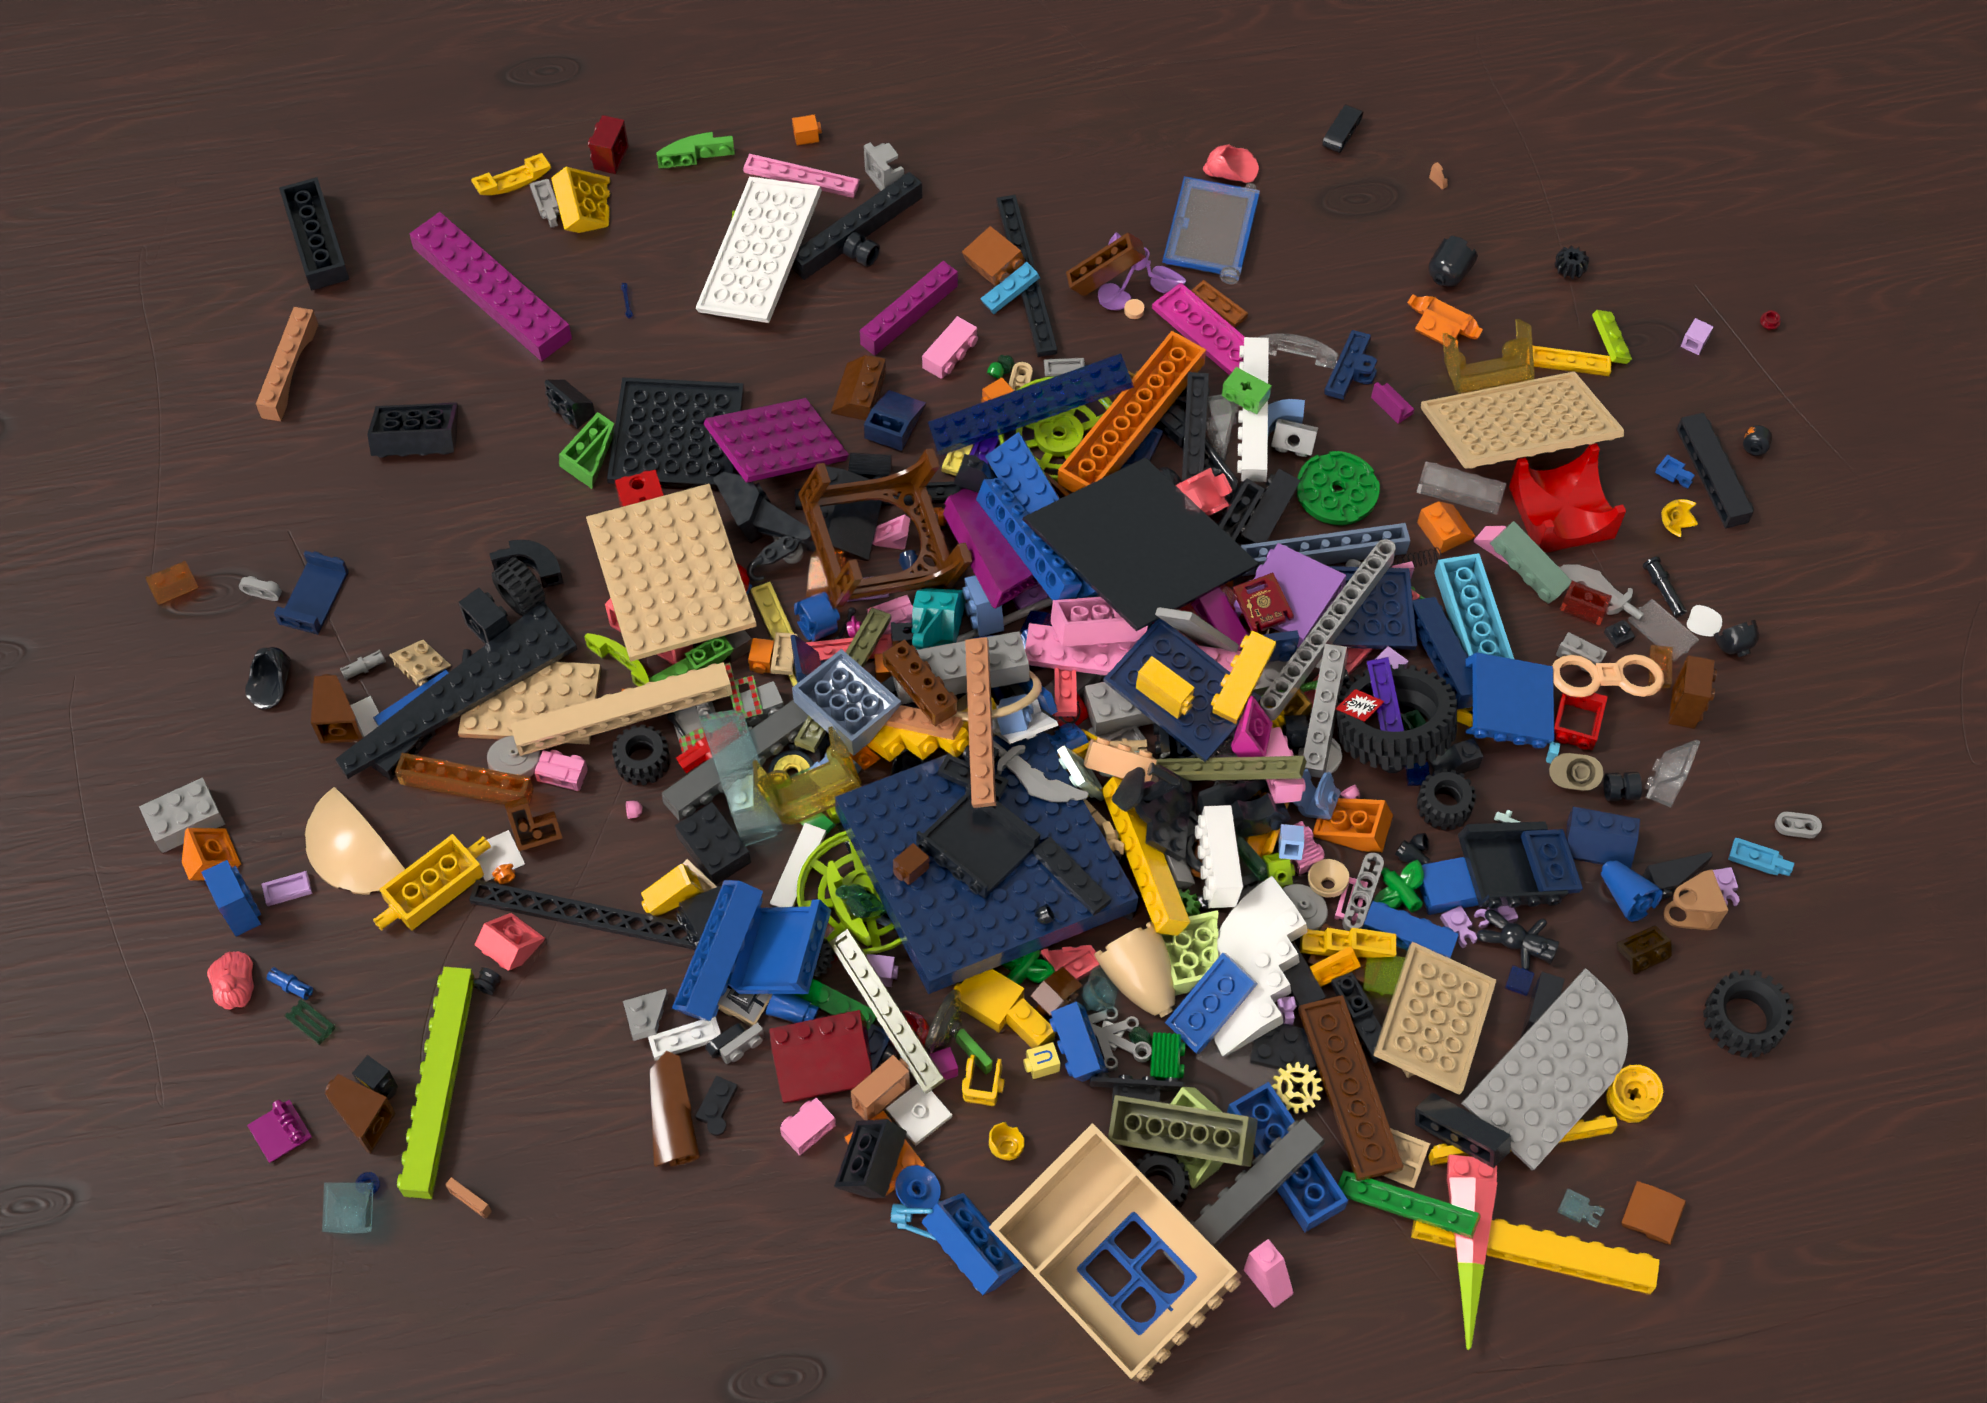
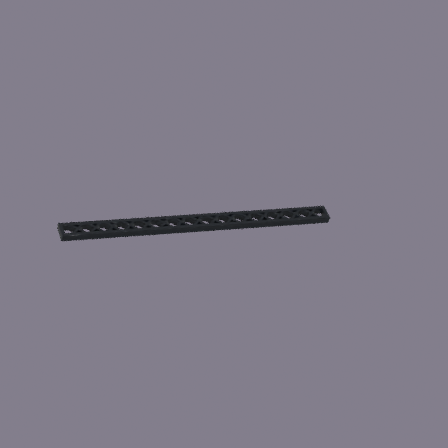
[469,880,822,975]

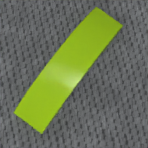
[584,633,649,687]
[827,860,872,946]

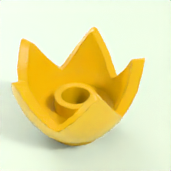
[1662,499,1698,537]

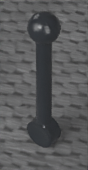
[834,607,856,640]
[667,712,685,737]

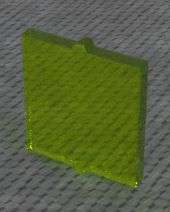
[1363,956,1405,995]

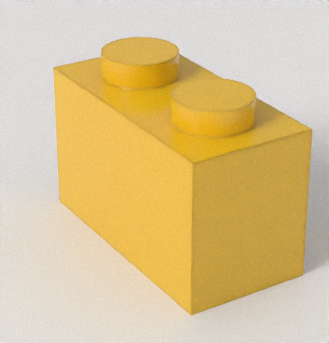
[1006,998,1055,1048]

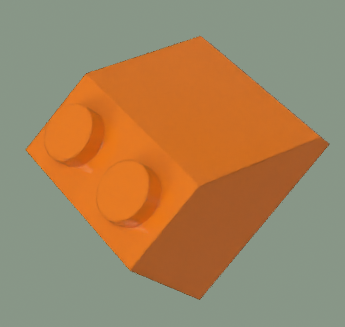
[1417,501,1475,554]

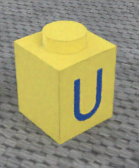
[1023,1042,1060,1079]

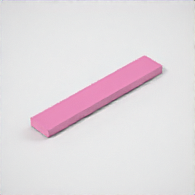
[743,154,860,198]

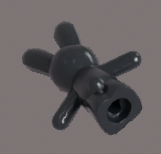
[1476,909,1560,971]

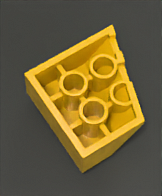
[551,167,610,233]

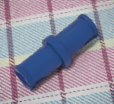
[267,967,313,1000]

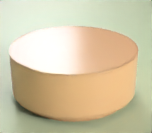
[1124,299,1144,319]

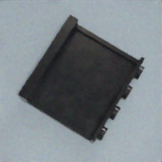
[916,782,1040,899]
[1458,821,1569,909]

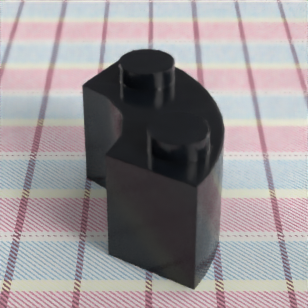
[1231,793,1291,838]

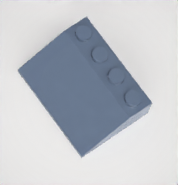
[792,649,902,756]

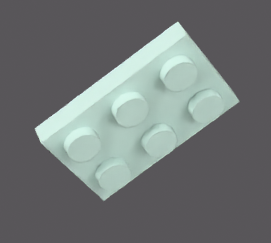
[1057,746,1105,801]

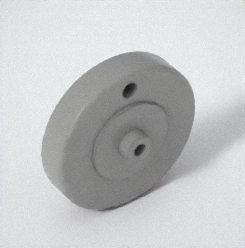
[487,736,541,782]
[1282,884,1328,931]

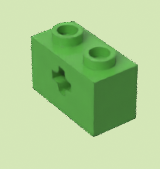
[1222,367,1272,414]

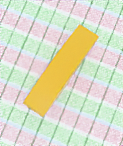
[1300,928,1396,958]

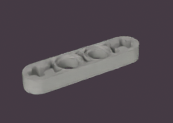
[1342,853,1384,931]

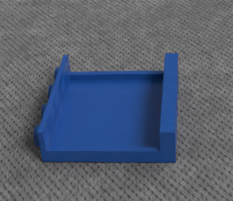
[1466,652,1554,748]
[727,899,831,994]

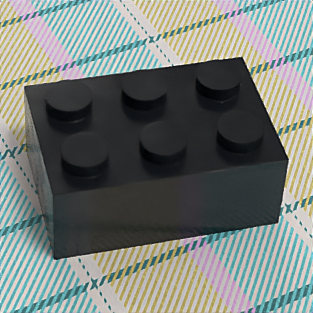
[675,802,751,885]

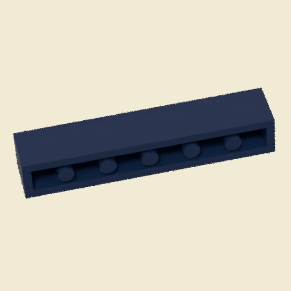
[1412,597,1473,710]

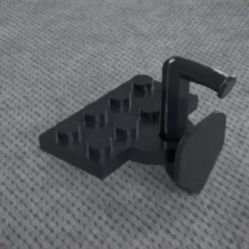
[1112,762,1192,861]

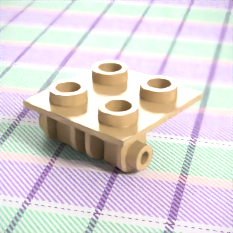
[389,640,451,687]

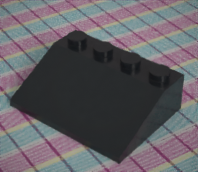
[367,402,458,457]
[806,466,882,561]

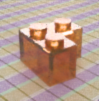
[806,549,846,601]

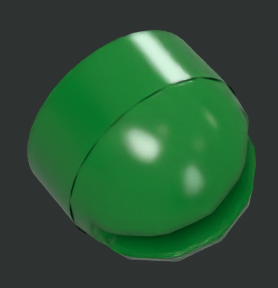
[987,362,1004,378]

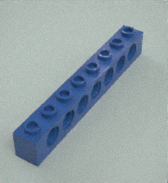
[976,478,1082,601]

